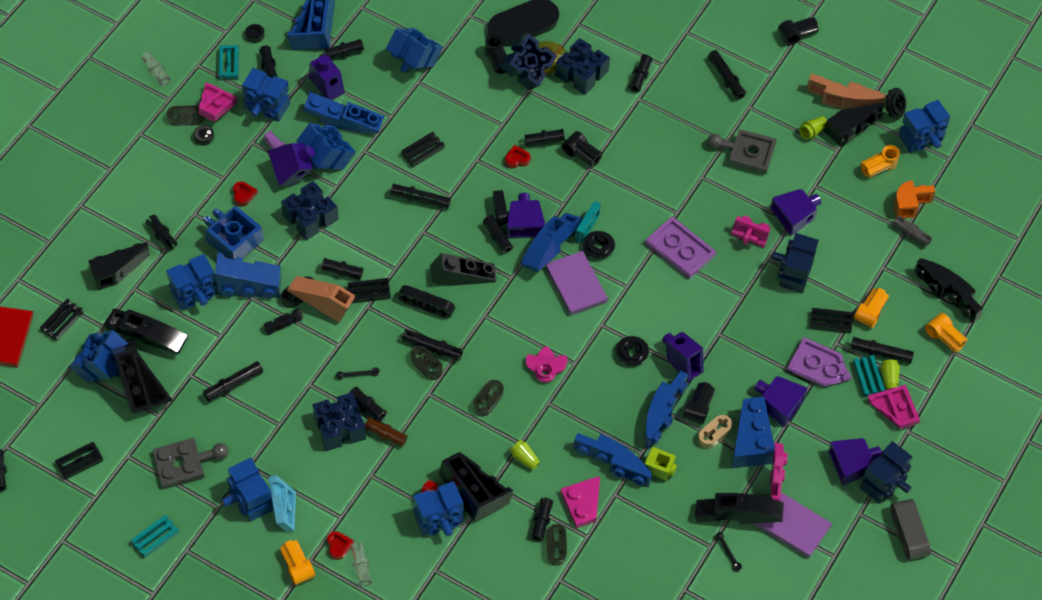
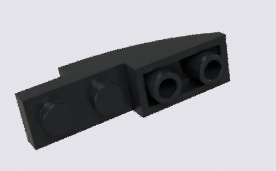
[914,258,983,323]
[104,308,188,354]
[695,493,784,525]

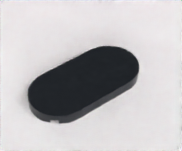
[488,0,559,46]

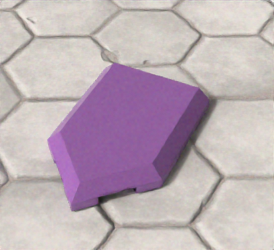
[786,337,852,387]

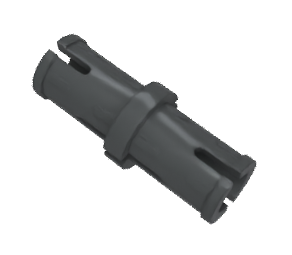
[892,215,933,248]

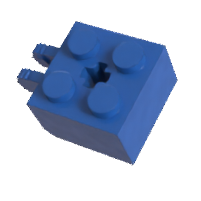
[203,206,264,260]

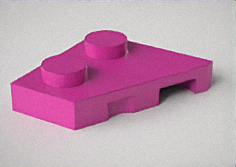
[198,82,238,122]
[868,384,920,429]
[770,443,788,501]
[561,476,600,528]

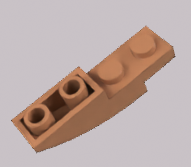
[806,74,886,109]

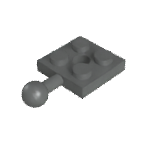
[707,129,777,174]
[153,438,229,489]

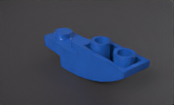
[303,92,384,133]
[521,213,582,272]
[645,371,688,449]
[573,433,652,487]

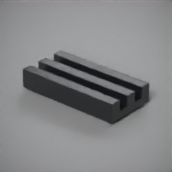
[401,131,445,167]
[348,278,391,303]
[40,299,84,341]
[810,308,853,333]
[55,442,104,480]

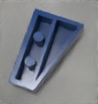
[287,0,335,50]

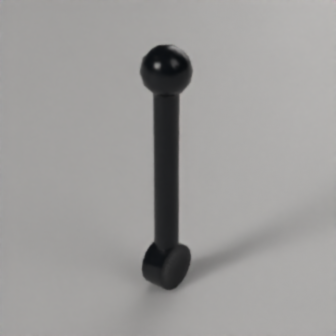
[336,367,380,379]
[716,532,742,572]

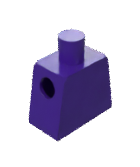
[308,54,345,100]
[268,143,315,186]
[770,189,821,236]
[507,193,545,239]
[662,332,704,383]
[754,376,808,427]
[828,438,882,486]

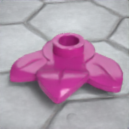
[526,346,567,383]

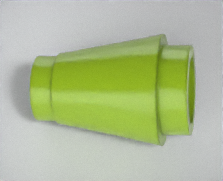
[799,116,827,140]
[879,360,900,390]
[509,440,541,471]

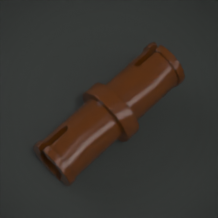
[365,417,408,447]

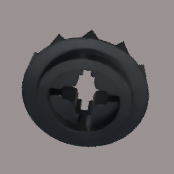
[885,88,906,119]
[583,231,615,260]
[616,336,649,367]

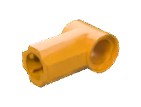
[860,145,900,178]
[854,288,889,328]
[925,313,968,353]
[280,540,316,585]

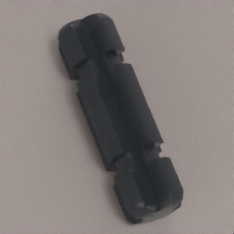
[263,309,303,334]

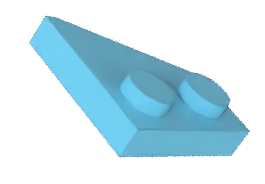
[269,475,296,532]

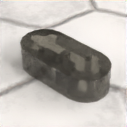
[167,105,205,126]
[410,346,443,380]
[474,380,504,416]
[546,524,567,566]

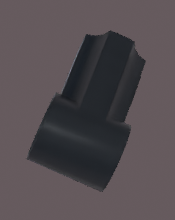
[778,17,819,46]
[485,34,506,74]
[562,131,603,167]
[683,382,715,425]

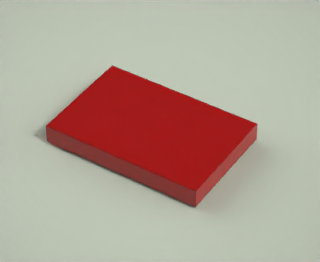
[0,306,34,368]

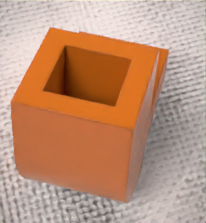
[894,180,935,219]

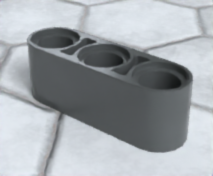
[890,499,931,560]

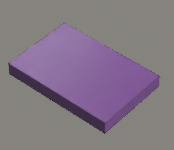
[645,216,717,280]
[546,251,608,316]
[754,492,832,558]

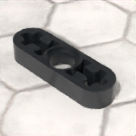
[397,285,455,318]

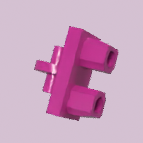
[731,215,771,248]

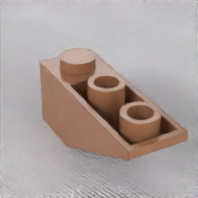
[287,276,355,323]

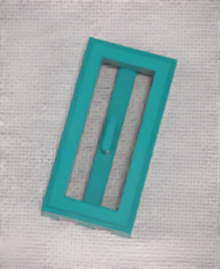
[219,45,239,80]
[575,201,601,243]
[853,355,885,397]
[131,514,180,558]

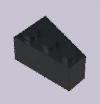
[111,343,173,414]
[439,452,513,522]

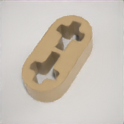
[698,415,732,449]

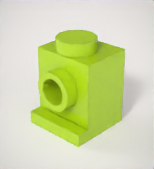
[645,446,678,481]

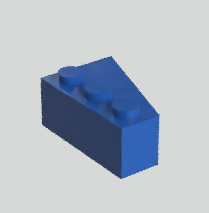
[215,253,282,299]
[731,397,774,468]

